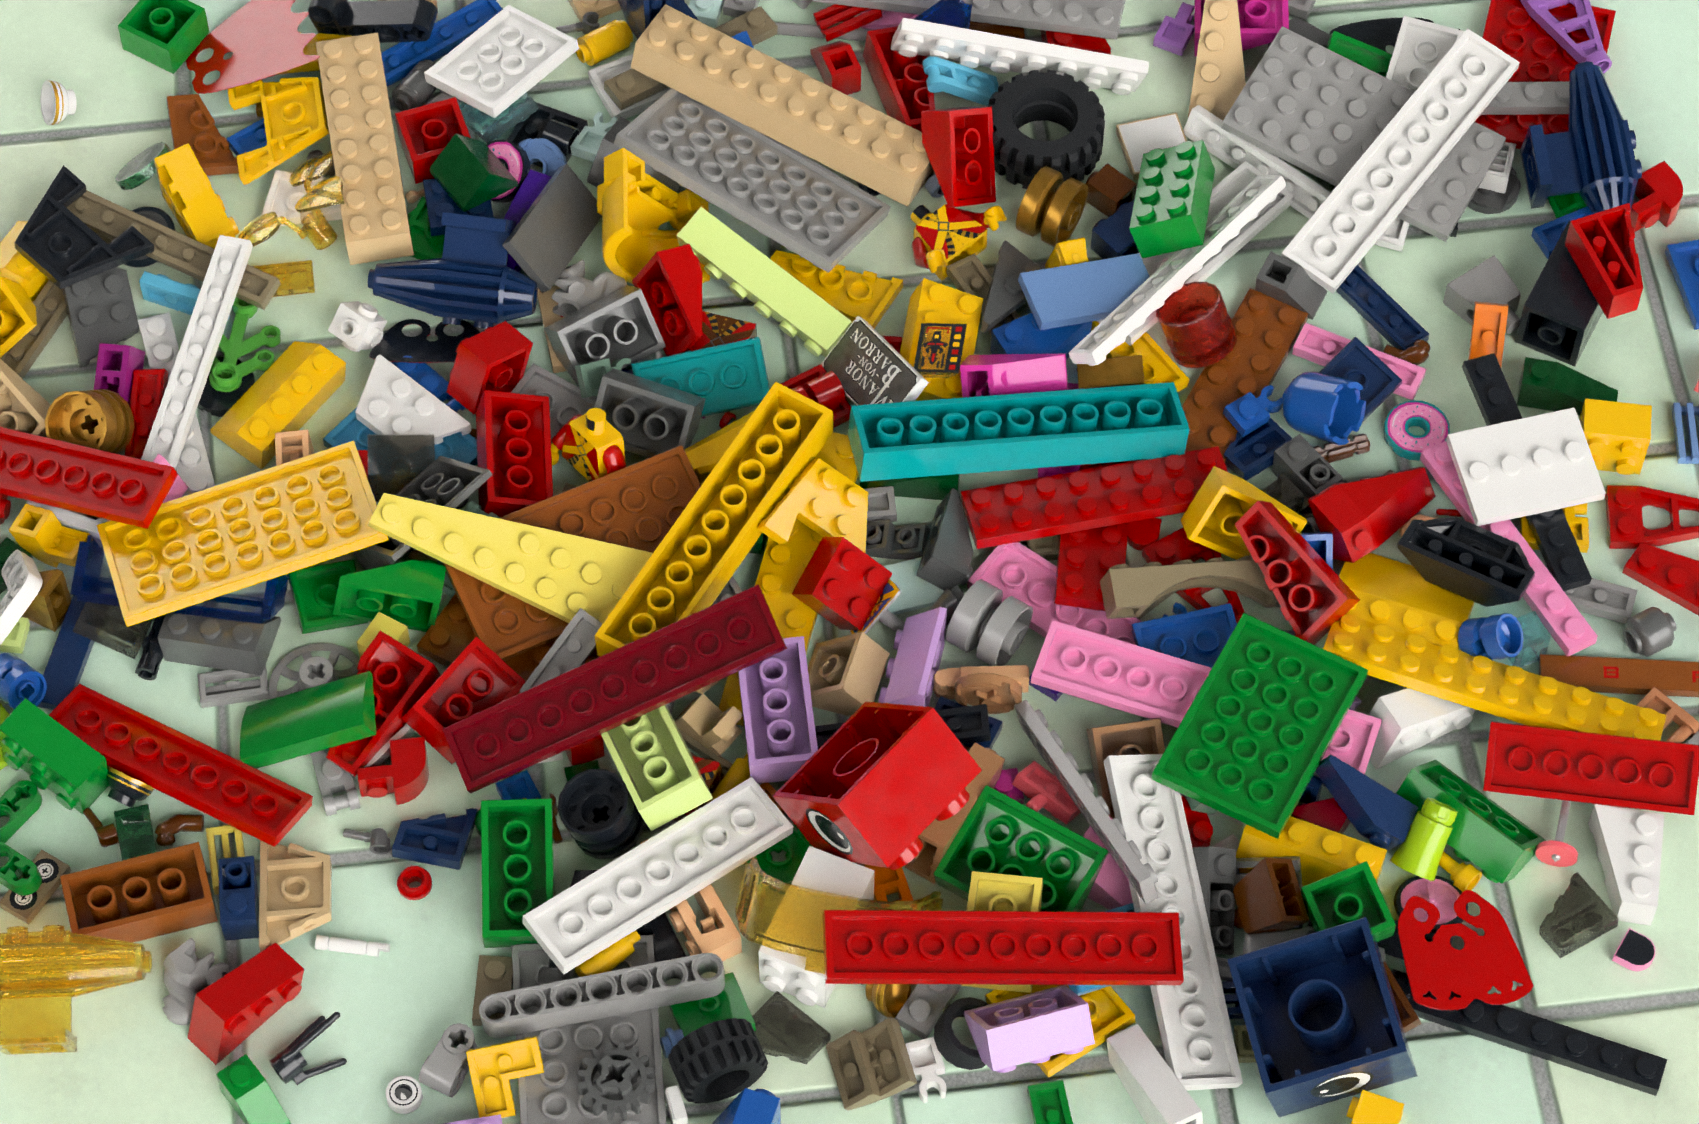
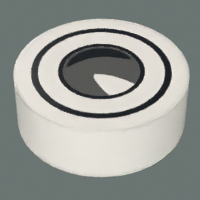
[386,1076,423,1114]

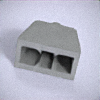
[1443,256,1521,334]

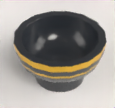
[107,767,154,808]

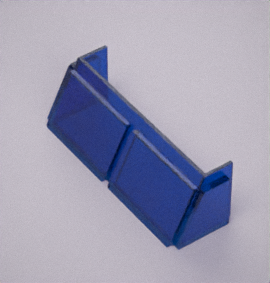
[70,535,288,624]

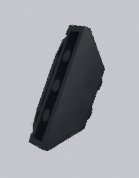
[1397,518,1535,607]

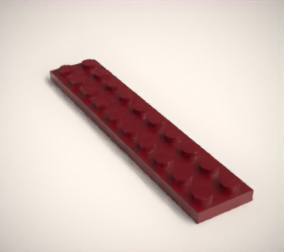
[443,584,787,793]

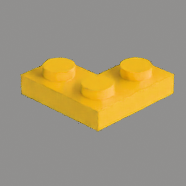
[466,1036,545,1118]

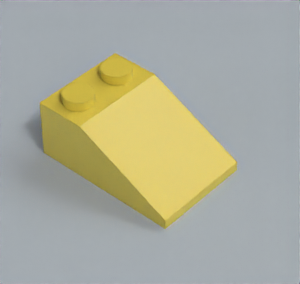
[961,871,1043,993]

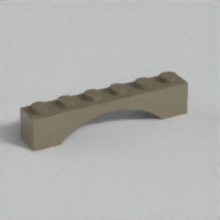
[1100,555,1281,619]

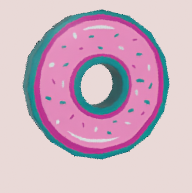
[1384,400,1450,461]

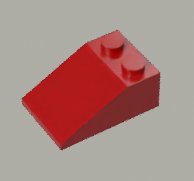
[921,107,996,207]
[632,244,703,357]
[401,636,526,764]

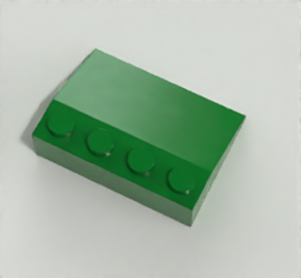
[933,785,1108,912]

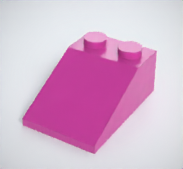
[1194,0,1289,57]

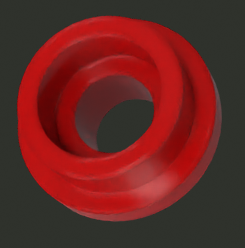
[397,866,432,900]

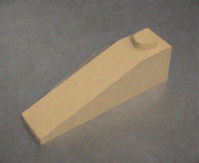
[0,359,50,438]

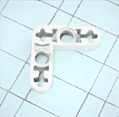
[0,549,43,645]

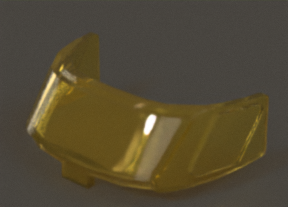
[735,857,943,974]

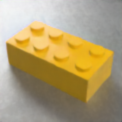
[900,278,984,401]

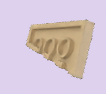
[1188,0,1246,120]

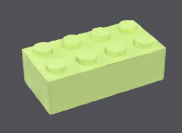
[601,705,713,831]

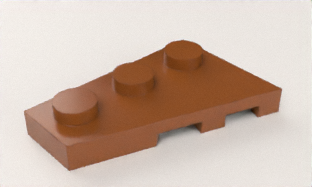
[167,94,239,176]

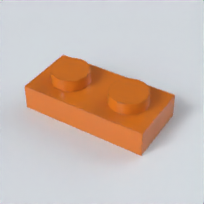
[1468,301,1509,367]

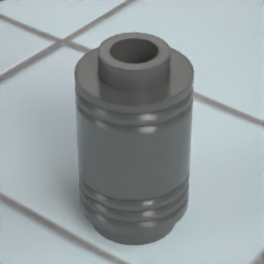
[392,60,437,111]

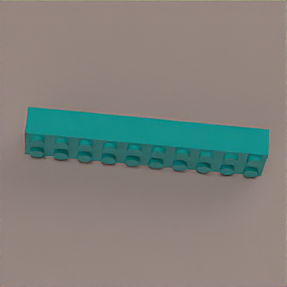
[848,382,1190,482]

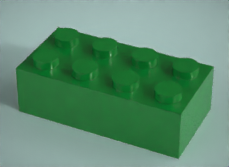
[1129,140,1215,259]
[481,799,554,948]

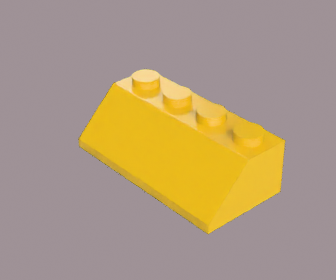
[210,341,346,470]
[1236,816,1387,887]

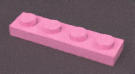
[1292,323,1426,400]

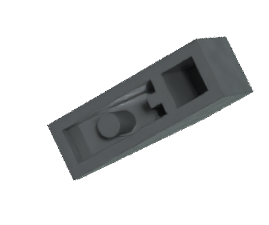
[916,488,974,591]

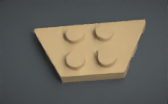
[259,840,332,952]

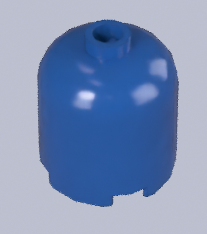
[1282,372,1366,445]

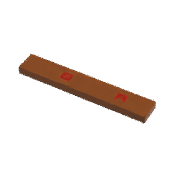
[1538,654,1699,697]

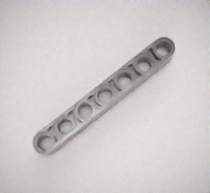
[479,953,725,1038]

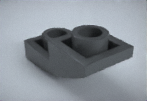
[866,519,930,559]

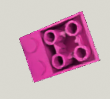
[960,353,1068,398]

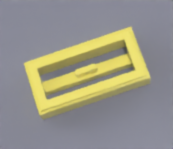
[206,825,245,895]

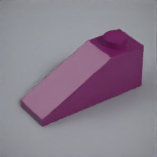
[94,343,145,423]

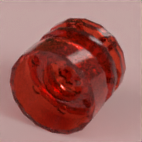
[1156,282,1237,368]

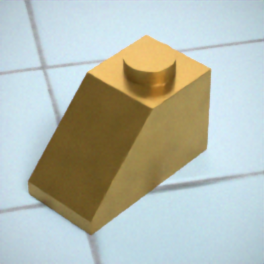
[22,569,71,632]

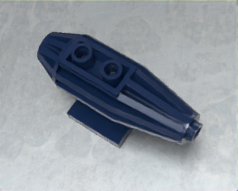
[1520,61,1642,214]
[368,212,538,328]

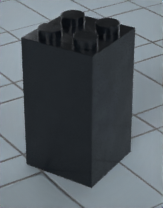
[1515,220,1603,367]

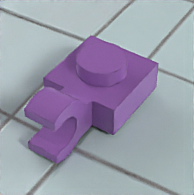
[1153,2,1194,56]

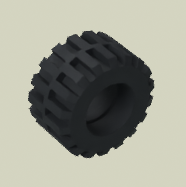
[668,1018,768,1104]

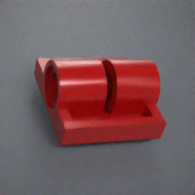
[770,364,851,428]

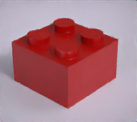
[395,97,471,184]
[446,321,533,414]
[792,537,892,631]

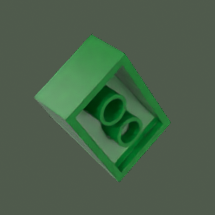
[333,560,446,632]

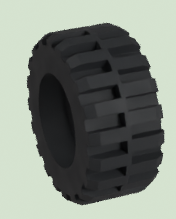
[987,70,1105,189]

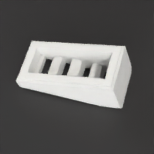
[1479,142,1516,194]

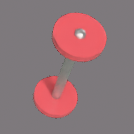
[1535,800,1578,867]

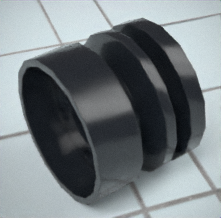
[557,769,644,859]

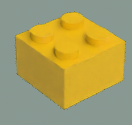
[1579,399,1652,475]

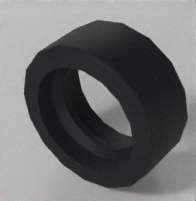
[934,997,990,1070]

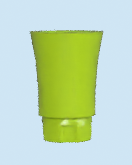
[1390,798,1458,881]

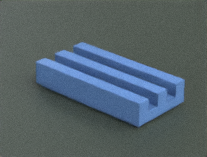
[1672,403,1699,464]

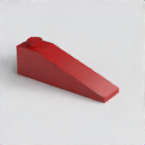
[1308,467,1436,563]
[326,630,441,777]

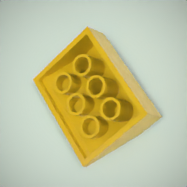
[1327,553,1475,650]

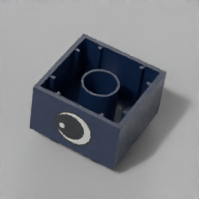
[1227,917,1418,1117]

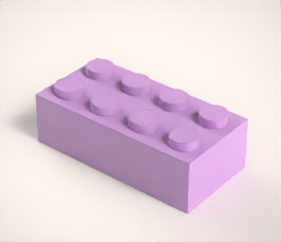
[738,636,818,784]

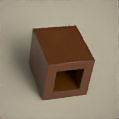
[1086,163,1137,217]

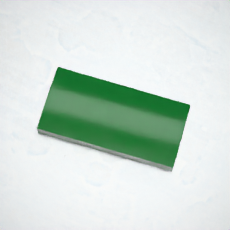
[240,671,376,769]

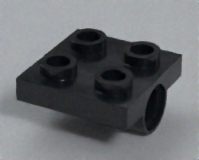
[507,100,588,168]

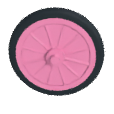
[1394,876,1468,932]

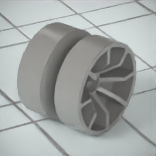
[946,579,1033,666]

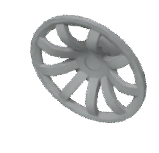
[268,643,360,699]

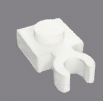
[905,1037,946,1103]

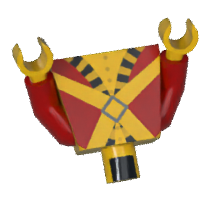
[910,204,1007,281]
[551,408,627,482]

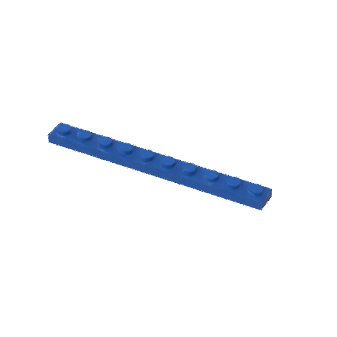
[227,0,503,156]

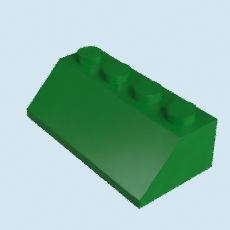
[1396,759,1546,884]

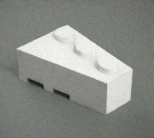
[1369,688,1476,770]
[1588,804,1664,926]

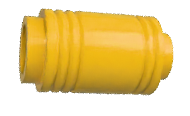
[576,20,633,66]

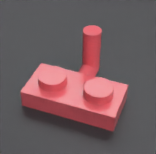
[1012,761,1081,825]

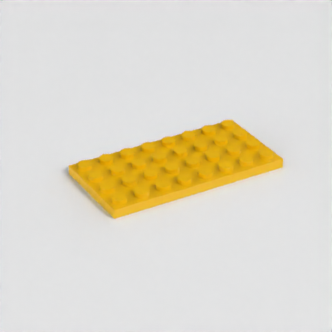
[97,440,389,627]

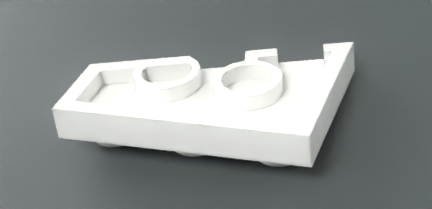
[259,170,342,229]

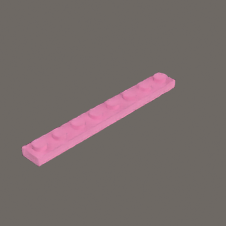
[1420,441,1598,657]

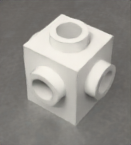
[328,301,387,352]

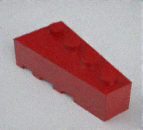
[863,26,935,132]
[1235,501,1360,645]

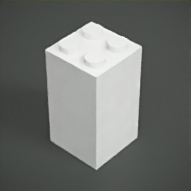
[758,846,875,1008]

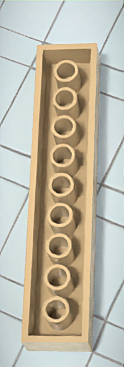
[631,4,933,207]

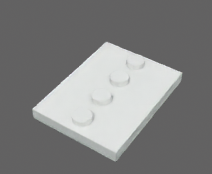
[424,5,579,118]
[1446,407,1606,526]

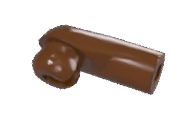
[1383,340,1430,365]
[154,814,204,846]

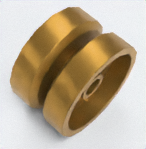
[1016,166,1088,247]

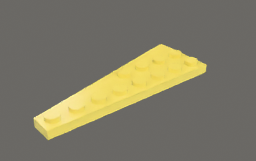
[368,493,653,624]

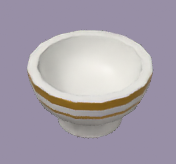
[40,80,76,125]

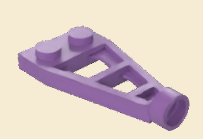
[1520,0,1612,74]

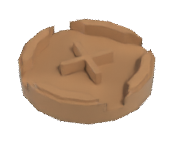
[954,673,1023,714]

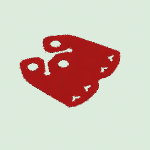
[1398,890,1534,1010]

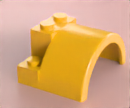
[597,148,710,284]

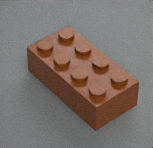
[60,842,218,956]

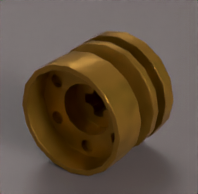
[45,389,134,454]

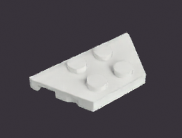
[355,354,472,455]

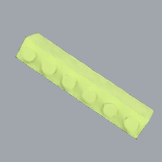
[677,207,852,358]

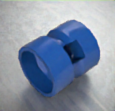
[1458,613,1524,660]
[0,653,47,709]

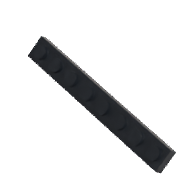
[1462,353,1592,591]
[1391,969,1667,1096]

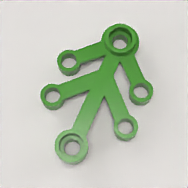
[209,297,281,392]

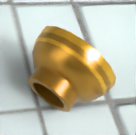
[866,984,911,1018]

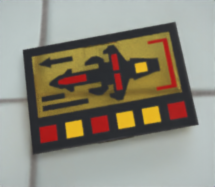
[914,323,967,378]

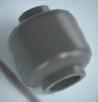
[1623,607,1676,657]

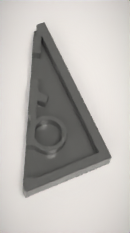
[980,240,1042,333]

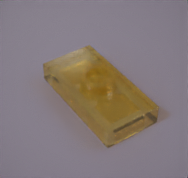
[253,260,315,297]

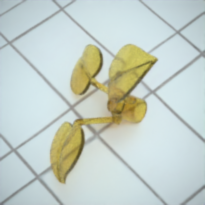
[237,151,344,250]

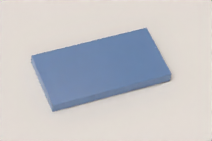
[1018,253,1160,330]

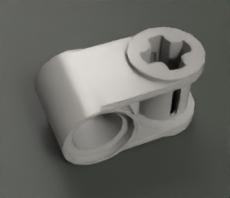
[418,1023,478,1097]

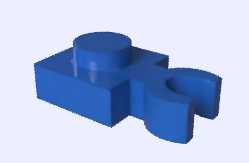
[1223,385,1283,437]

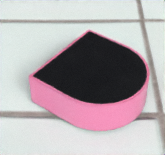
[1612,928,1655,971]

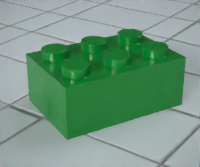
[0,698,109,814]

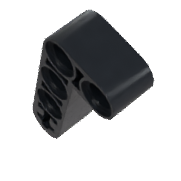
[307,0,438,43]

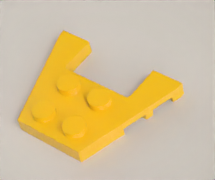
[227,77,329,185]
[757,458,868,553]

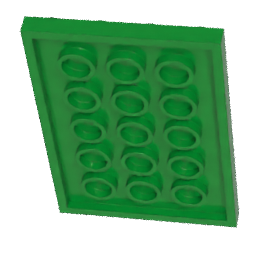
[1152,613,1368,839]

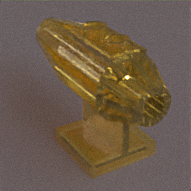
[0,925,152,1055]

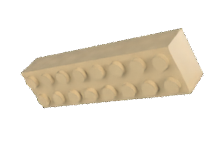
[316,33,414,265]

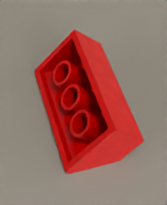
[476,390,553,517]

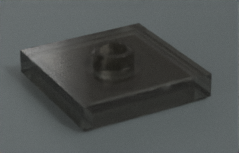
[367,434,435,502]

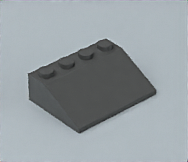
[352,456,492,570]

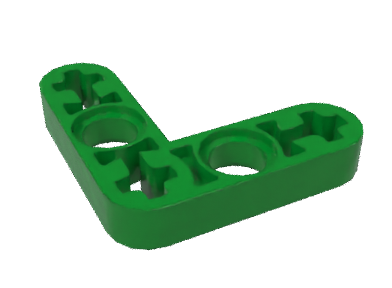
[0,780,43,896]

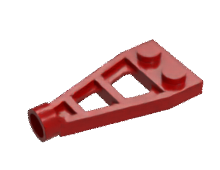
[1605,485,1699,549]
[1142,528,1245,623]

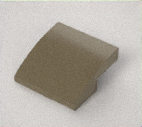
[826,1017,917,1111]

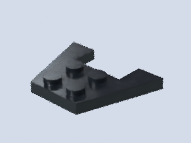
[15,165,154,289]

